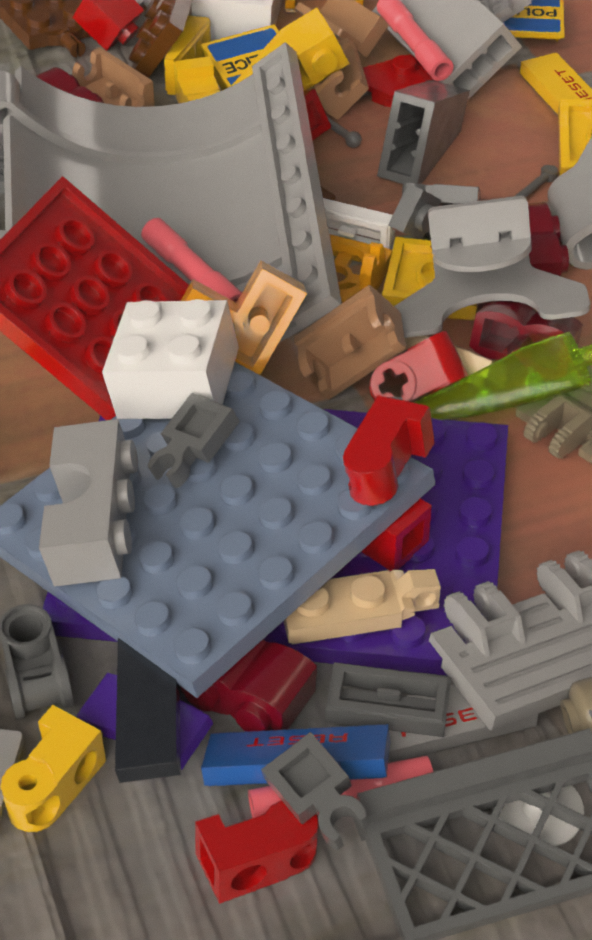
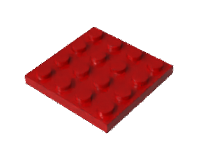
[0,176,189,420]

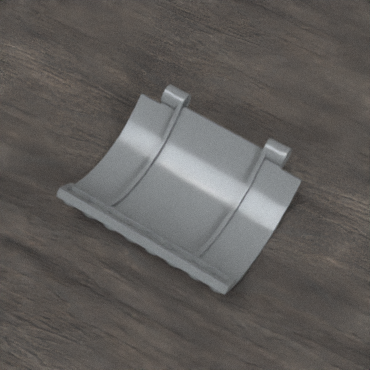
[0,42,342,342]

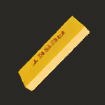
[520,52,592,114]

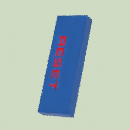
[201,724,391,786]

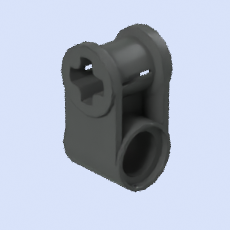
[0,604,74,720]

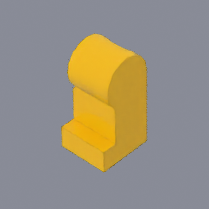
[173,56,220,103]
[1,705,106,832]

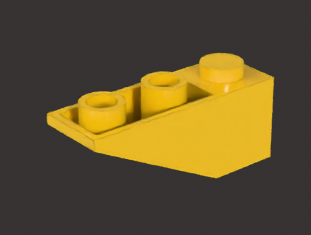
[230,8,350,91]

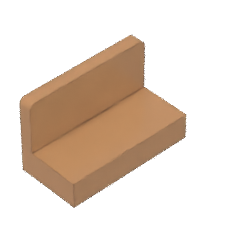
[295,0,389,58]

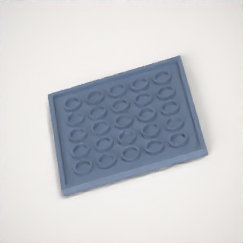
[0,362,435,698]

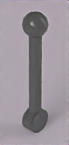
[327,116,362,148]
[515,165,558,197]

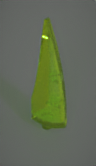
[415,331,592,420]

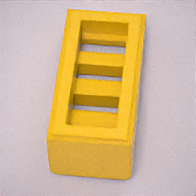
[164,16,211,95]

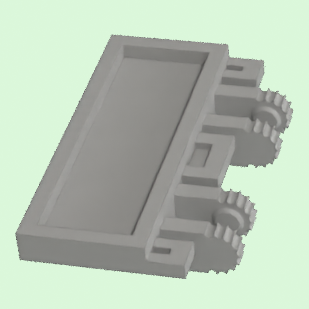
[429,550,592,732]

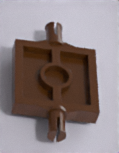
[0,0,91,58]

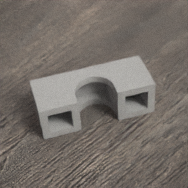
[39,419,138,587]

